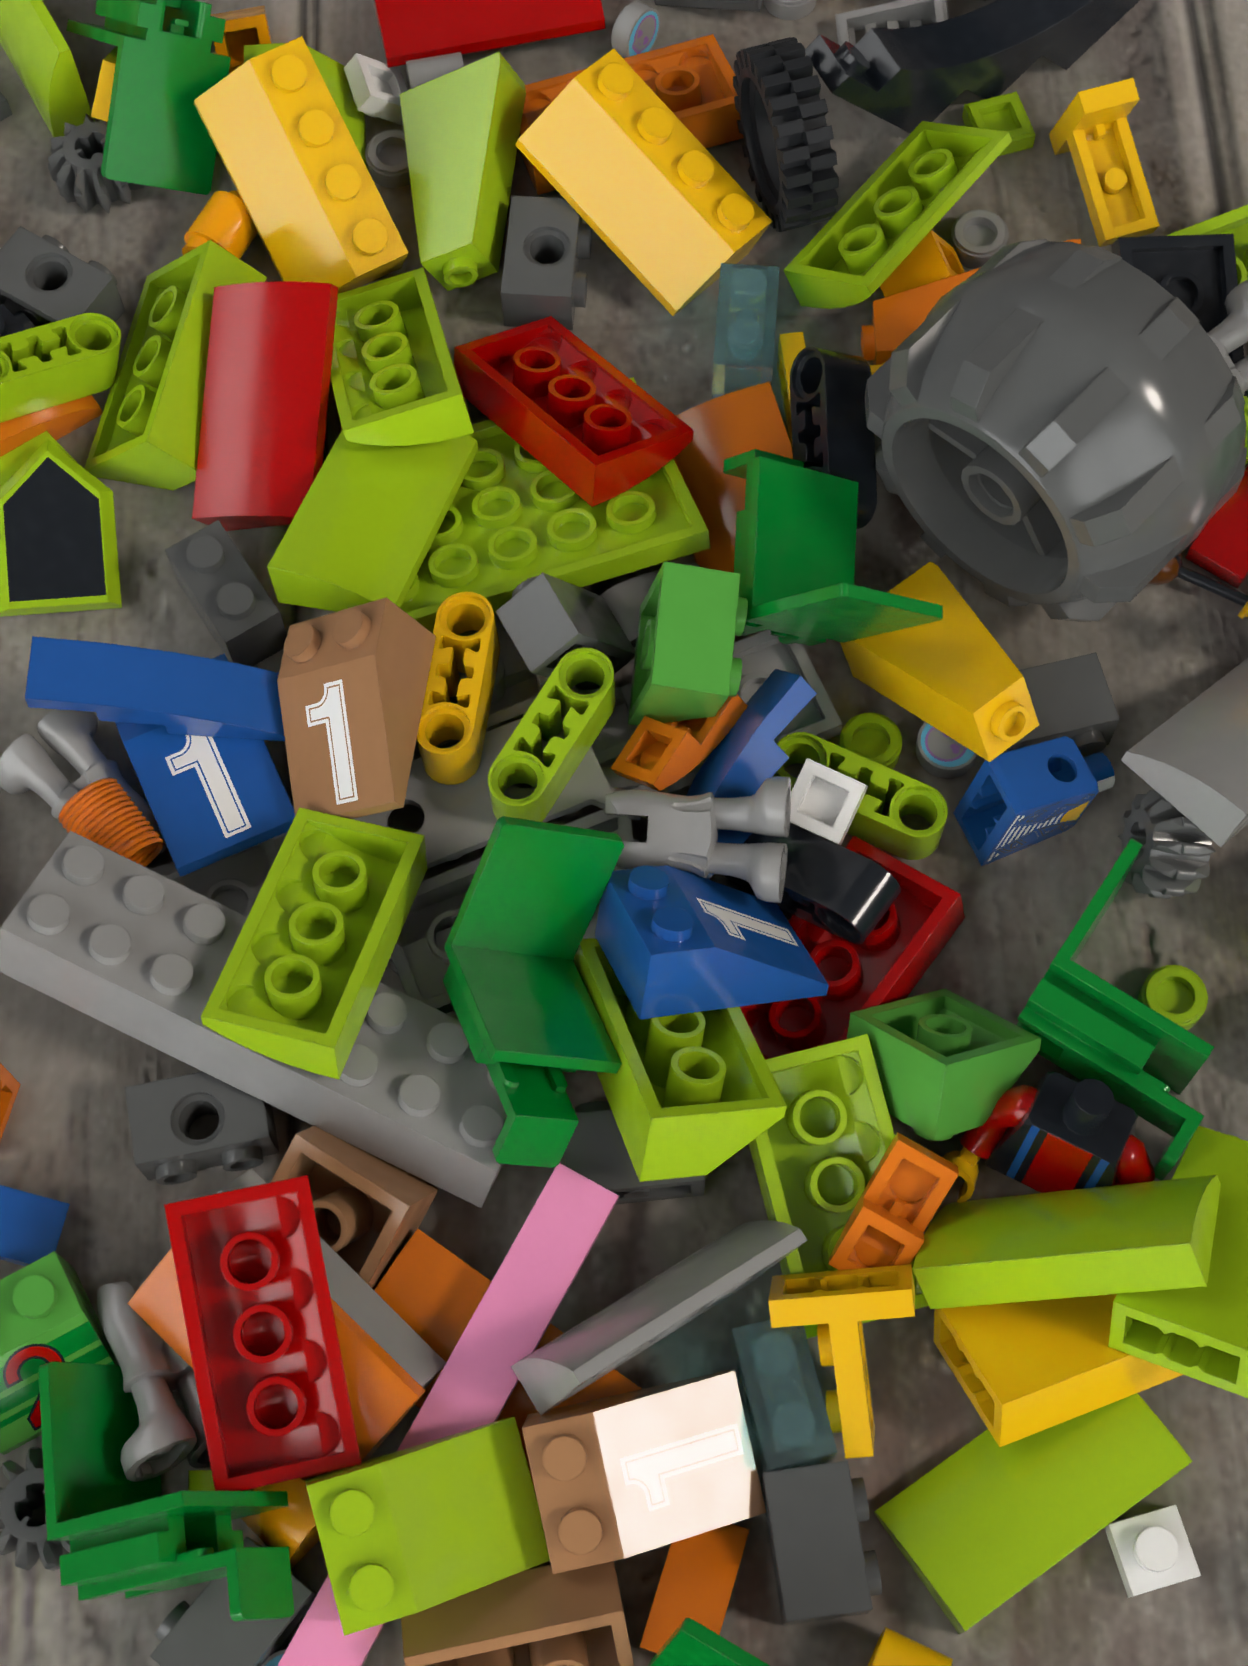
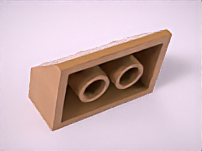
[401,1561,634,1666]

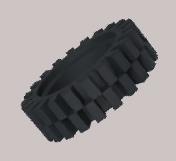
[733,37,839,232]

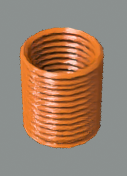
[58,777,163,867]

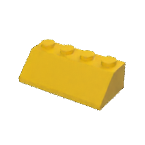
[194,36,409,294]
[515,48,772,316]

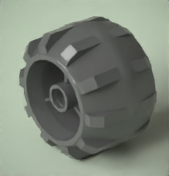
[864,239,1247,622]

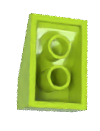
[305,1416,550,1636]

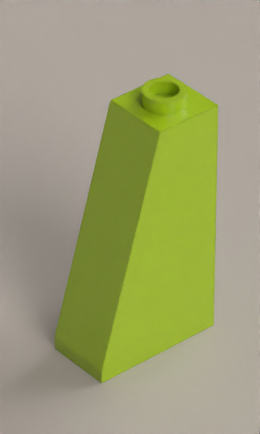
[399,52,526,291]
[1108,1125,1248,1398]

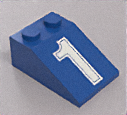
[115,653,295,877]
[595,865,829,1019]

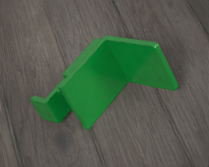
[66,0,231,195]
[723,449,943,646]
[443,816,624,1168]
[1016,838,1214,1180]
[38,1362,294,1622]

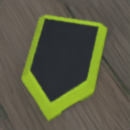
[0,439,122,617]

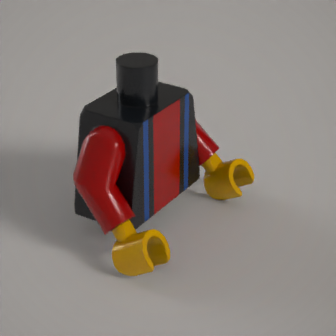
[943,1072,1155,1203]

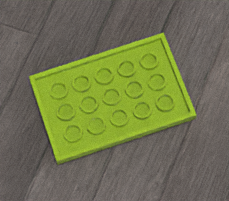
[400,377,711,633]

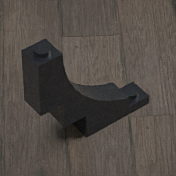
[805,0,1140,133]

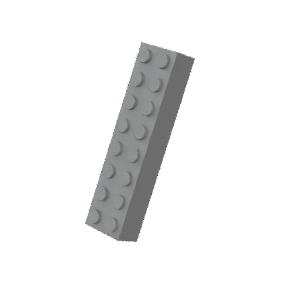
[0,831,507,1208]

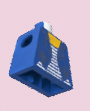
[953,736,1115,866]

